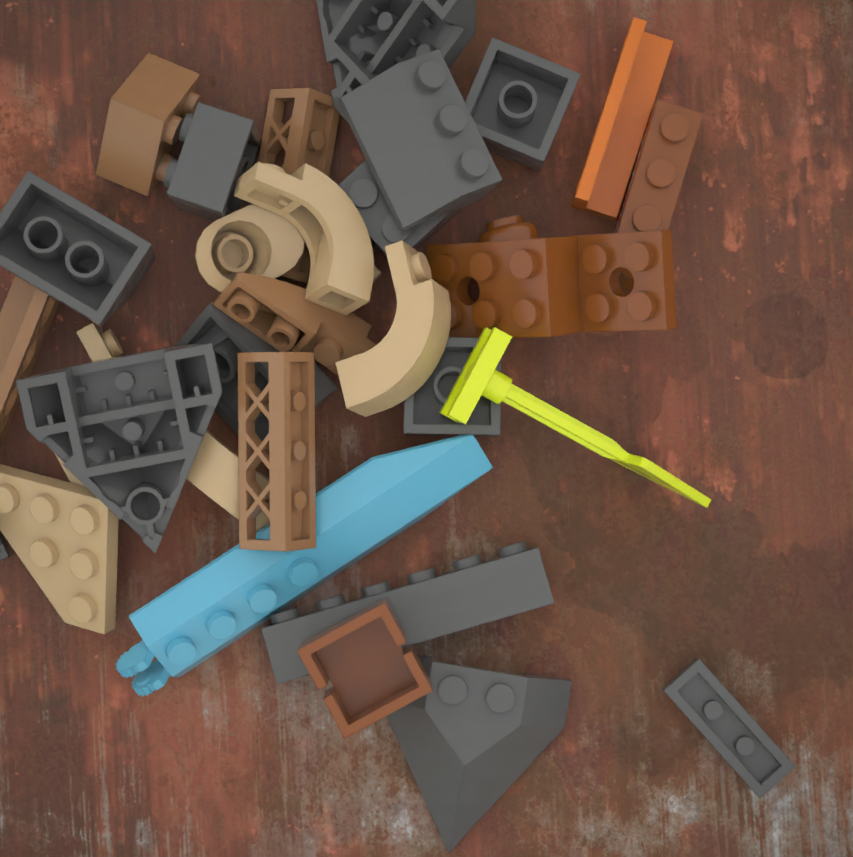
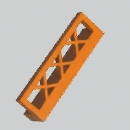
[570,17,674,221]

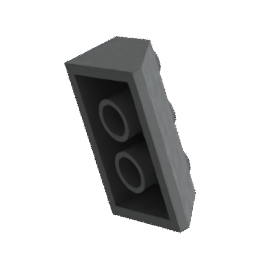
[338,49,502,231]
[0,171,156,326]
[175,301,338,441]

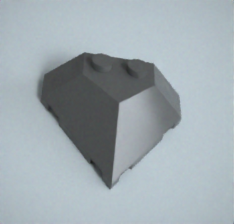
[316,0,476,122]
[16,342,223,554]
[387,654,572,853]

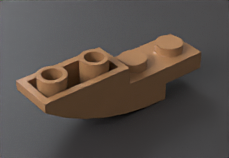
[213,272,376,376]

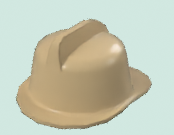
[195,204,305,292]

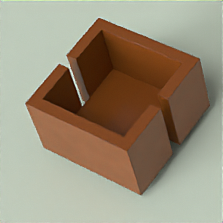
[297,597,433,739]

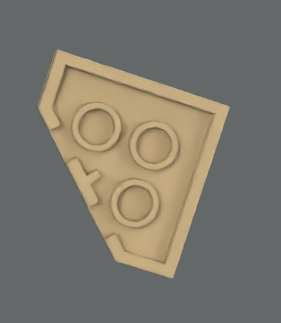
[0,464,119,635]

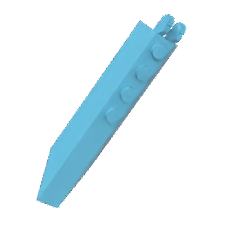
[115,434,493,697]

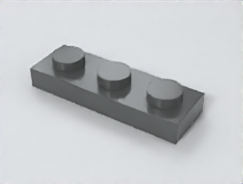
[662,657,795,798]

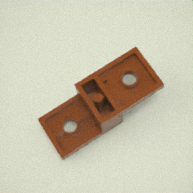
[427,230,677,338]

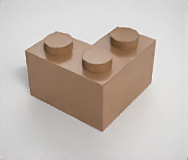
[96,53,202,196]

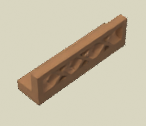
[251,88,340,284]
[0,276,60,449]
[237,352,316,552]

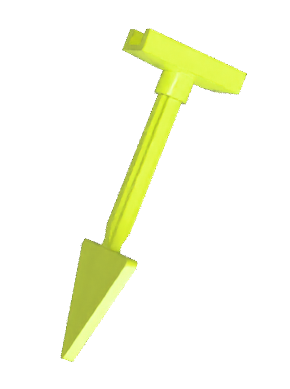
[439,327,711,508]

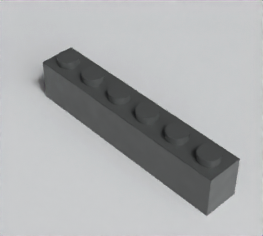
[261,541,554,684]

